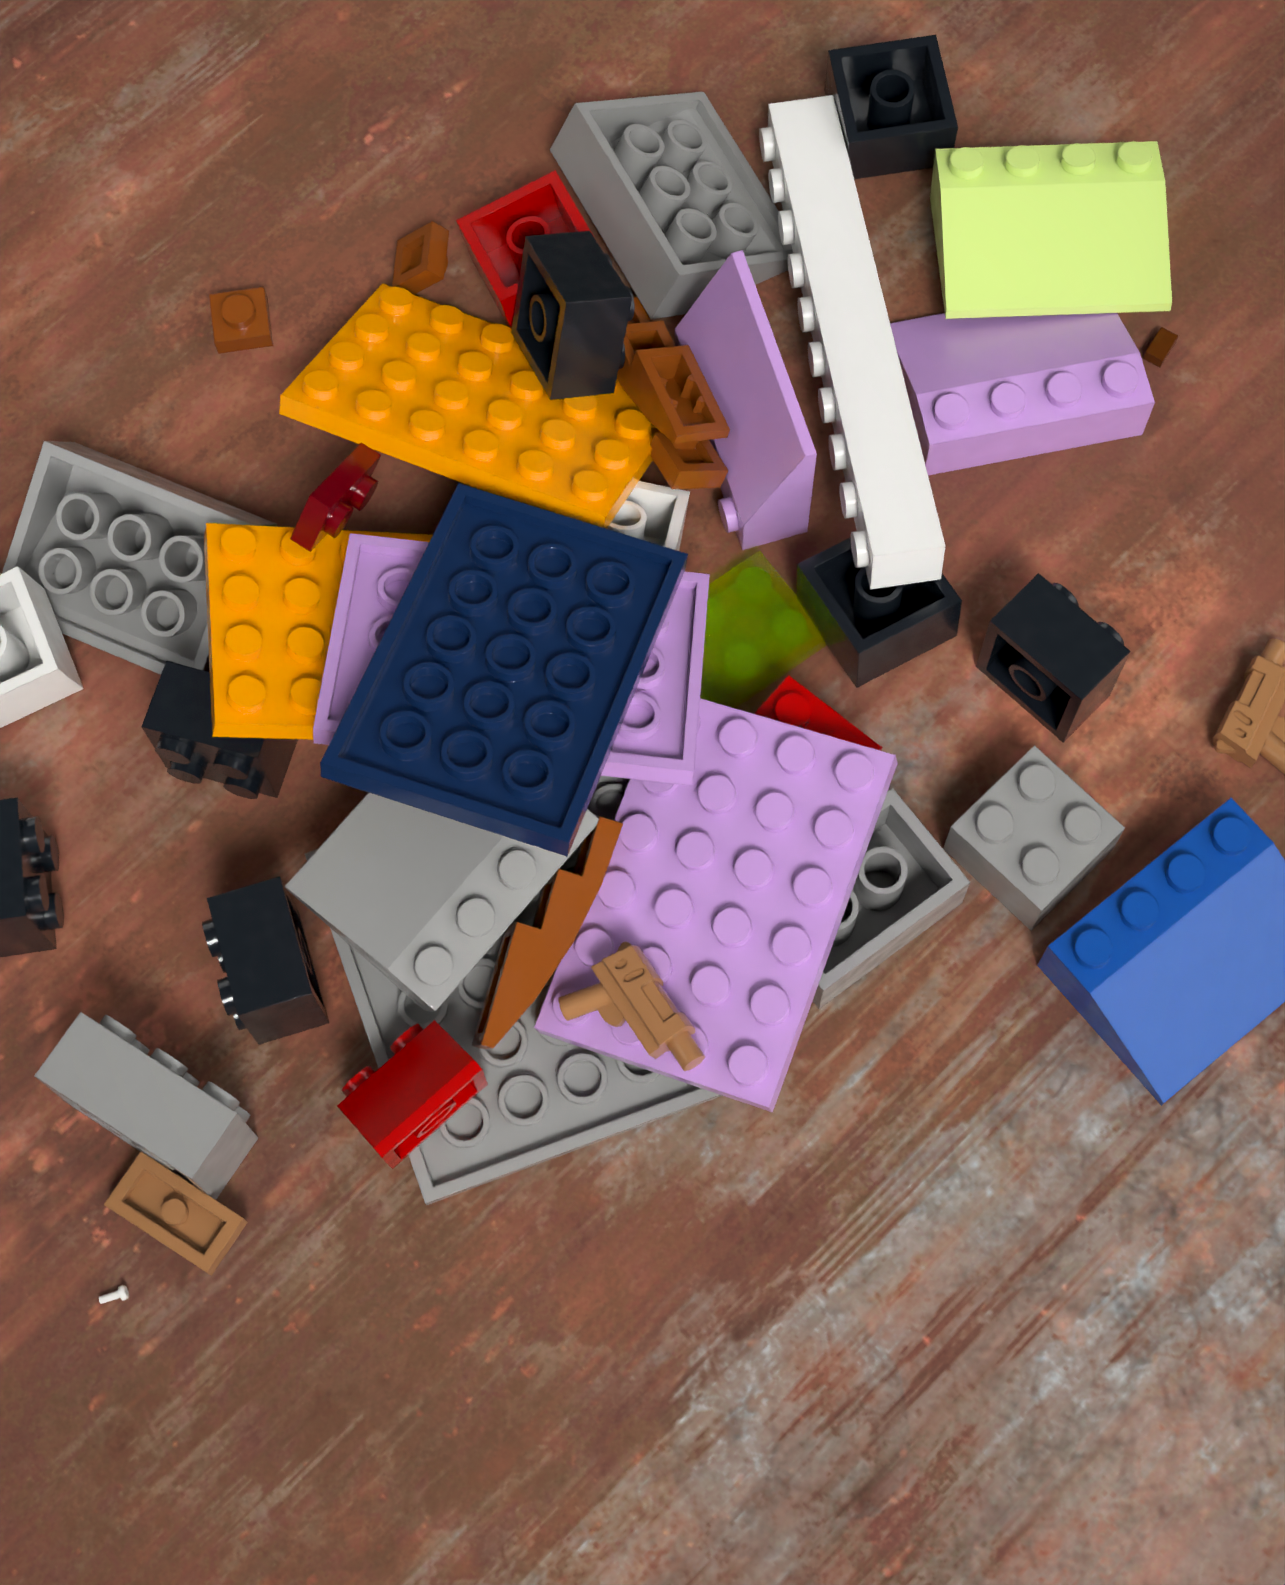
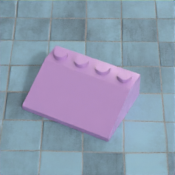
[675,250,817,550]
[890,313,1155,475]

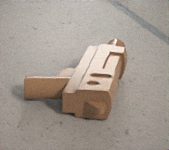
[1213,638,1285,775]
[559,942,705,1071]

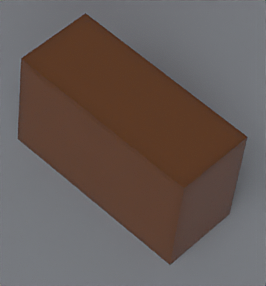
[1143,327,1178,368]

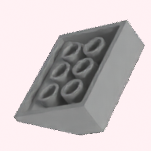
[550,92,793,319]
[2,441,277,675]
[284,792,599,1012]

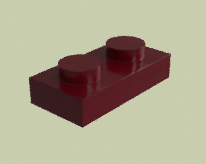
[290,443,381,552]

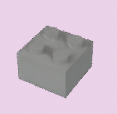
[943,745,1125,931]

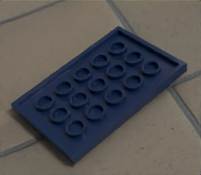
[320,483,688,857]

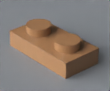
[104,1152,248,1276]

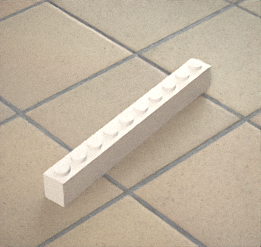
[759,95,945,590]

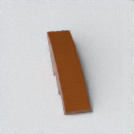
[617,297,730,444]
[472,816,623,1049]

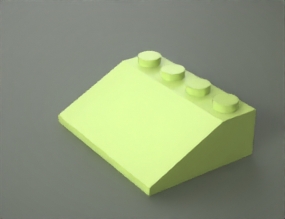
[930,141,1172,319]

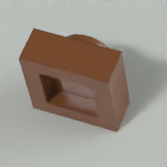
[392,221,449,295]
[209,287,273,354]
[650,433,729,490]

